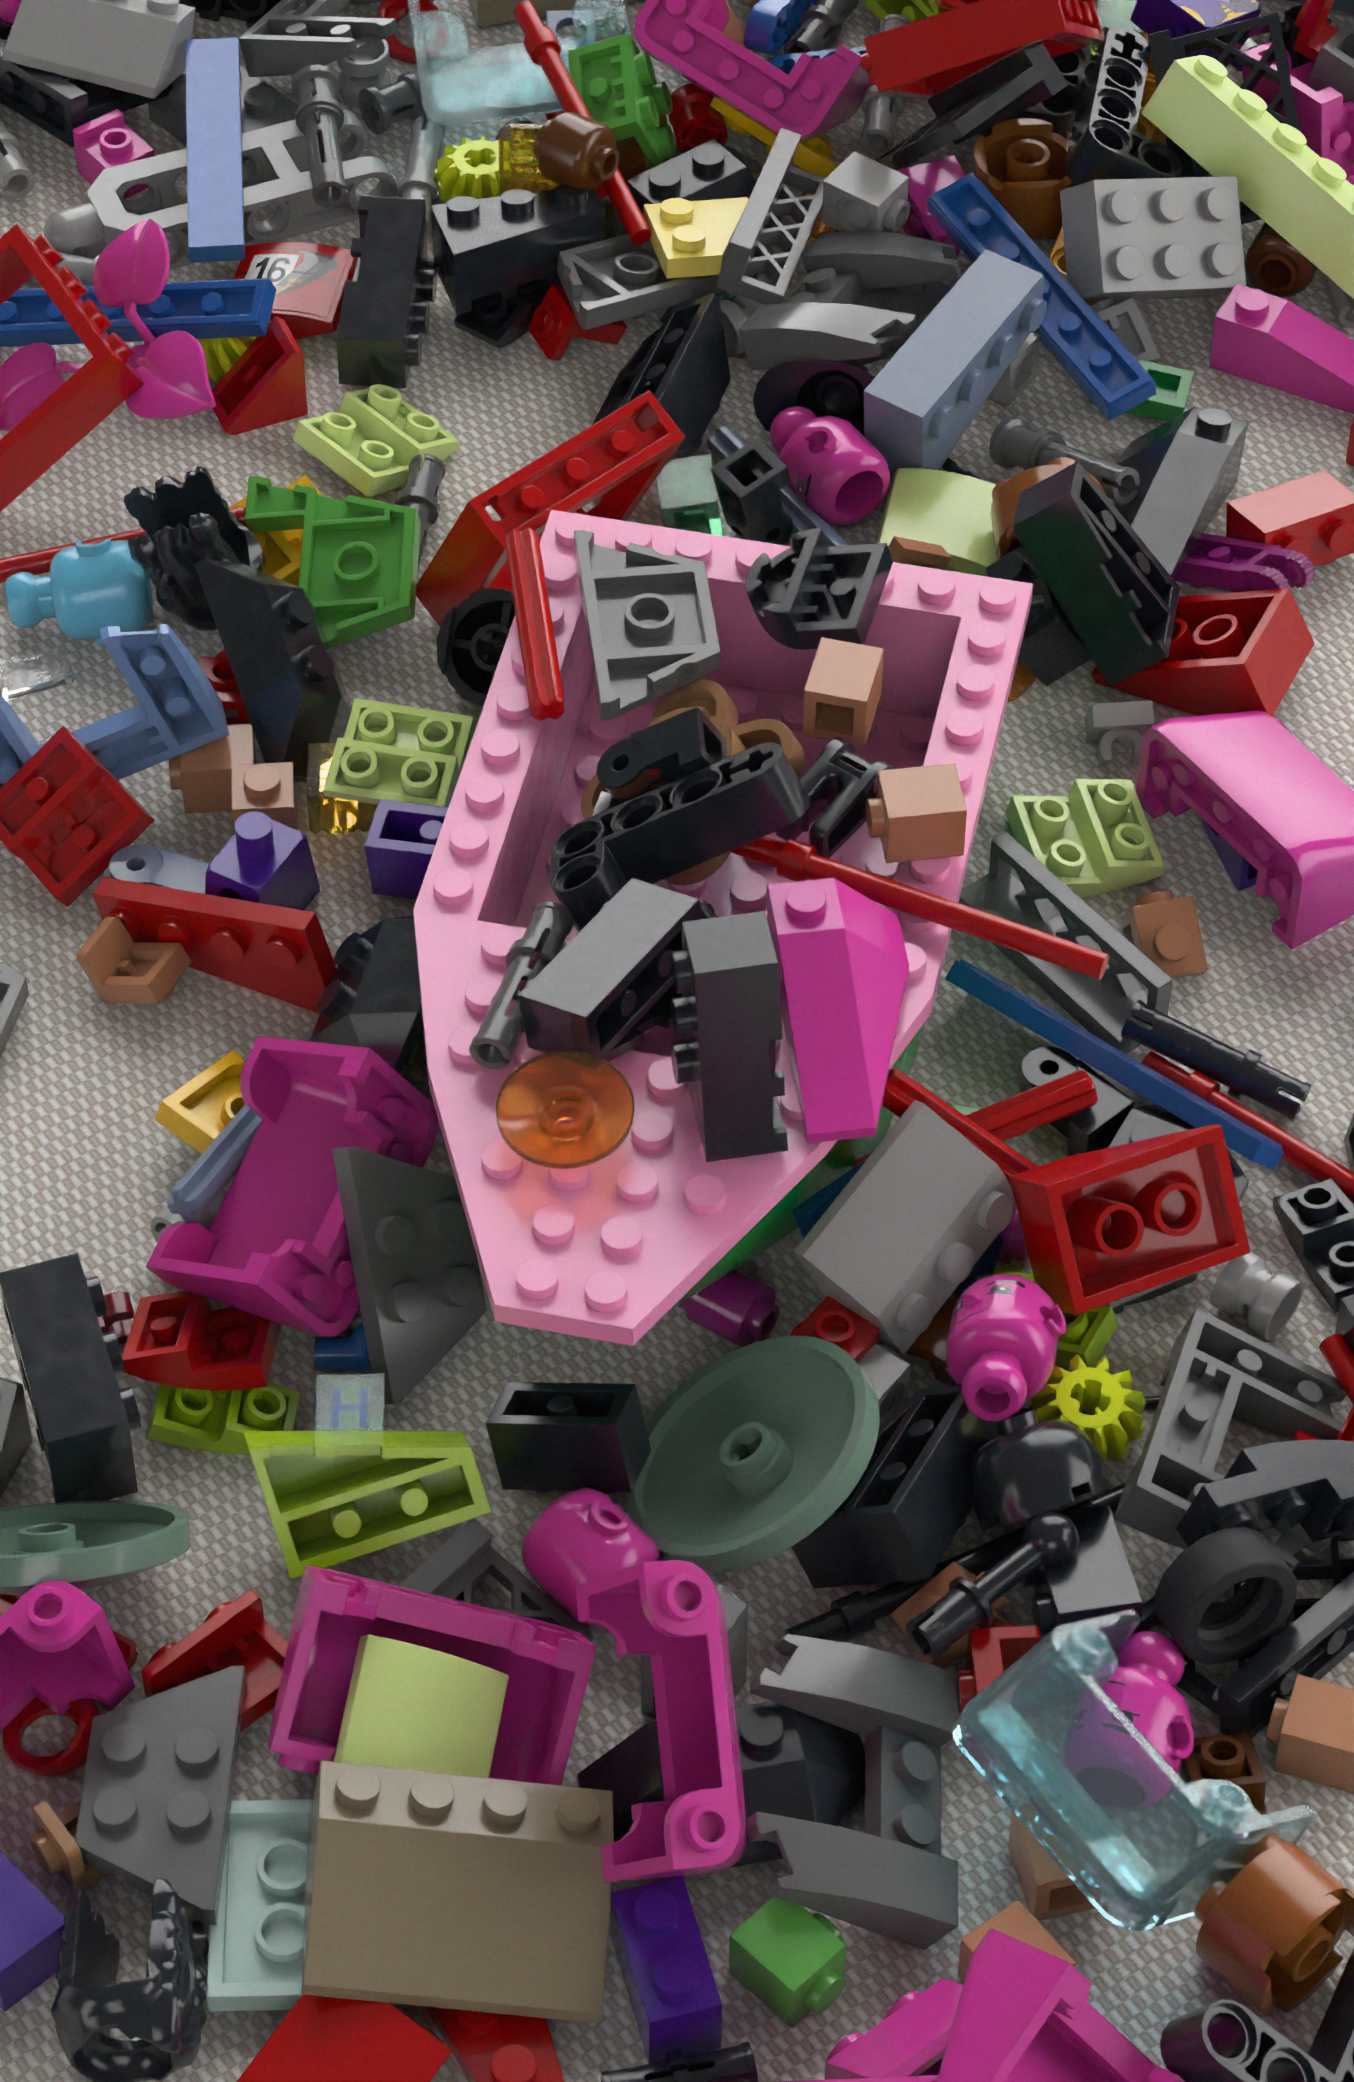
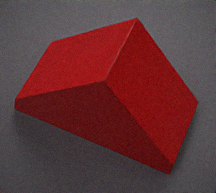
[211,316,308,436]

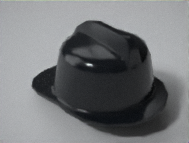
[753,359,875,436]

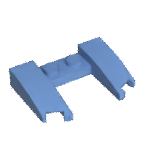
[0,624,230,788]

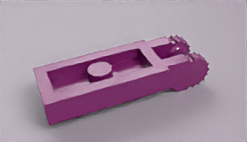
[1173,533,1316,592]

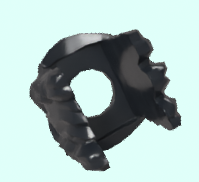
[124,466,266,631]
[51,1879,209,2082]

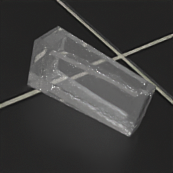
[0,650,75,701]

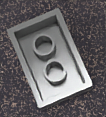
[1060,176,1246,302]

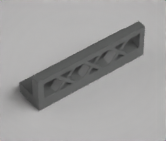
[716,128,826,305]
[958,831,1172,1054]

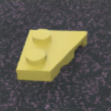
[643,197,748,279]

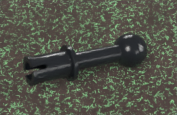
[906,1511,1079,1660]

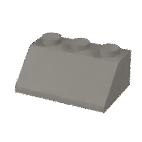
[3,0,196,99]
[793,1100,1017,1356]

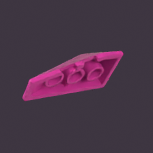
[1209,283,1354,414]
[767,878,909,1143]

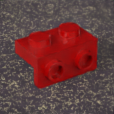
[141,1590,288,1732]

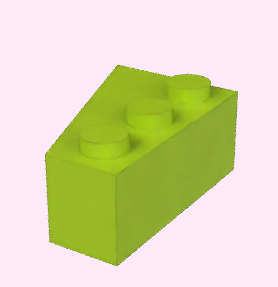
[243,1430,491,1579]

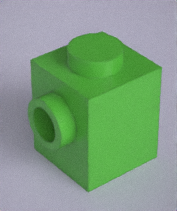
[729,1896,846,2029]

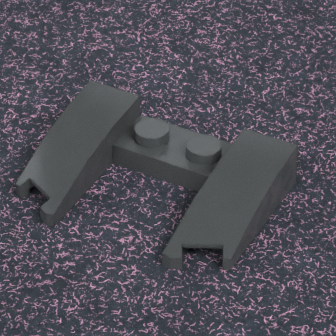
[238,0,398,77]
[739,230,962,371]
[1114,1308,1347,1571]
[746,1634,958,1950]

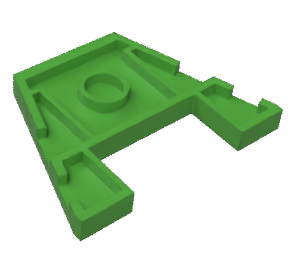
[245,476,421,648]

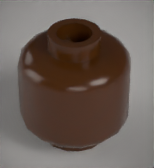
[534,112,619,192]
[1245,222,1318,297]

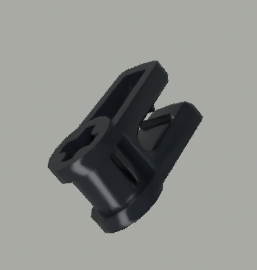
[776,737,896,858]

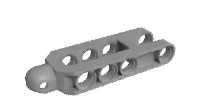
[43,109,397,270]

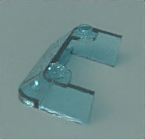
[408,0,629,126]
[952,1609,1317,1931]

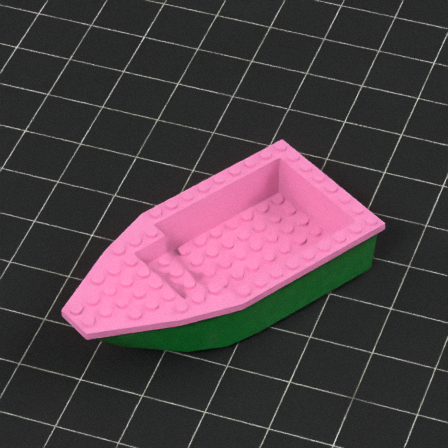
[413,510,1033,1346]

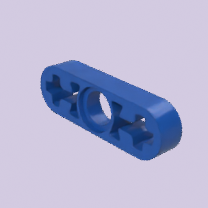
[744,0,821,56]

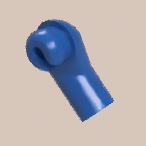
[314,1321,371,1371]

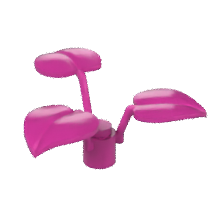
[0,219,216,432]

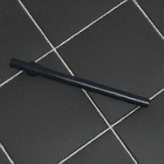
[784,1483,1126,1641]

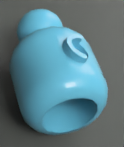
[6,539,153,645]

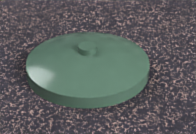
[623,1336,880,1573]
[0,1500,191,1595]

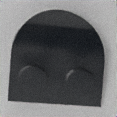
[745,528,893,650]

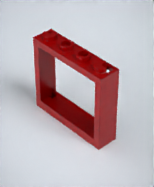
[861,0,1105,100]
[0,224,144,512]
[416,390,685,628]

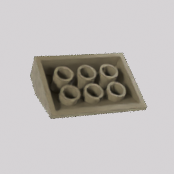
[301,1760,614,2024]

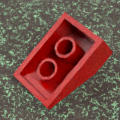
[1091,588,1315,716]
[1010,1124,1251,1315]

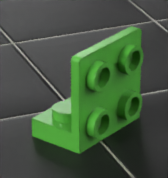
[568,33,677,168]

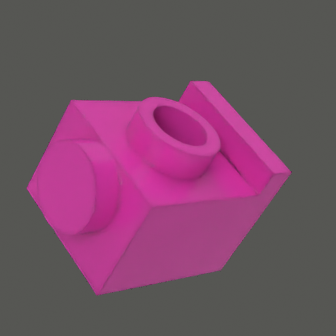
[73,109,155,199]

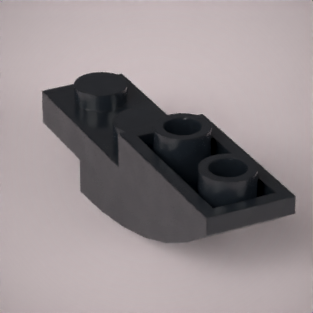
[1176,1440,1354,1547]

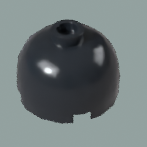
[437,588,515,707]
[969,1410,1112,1531]

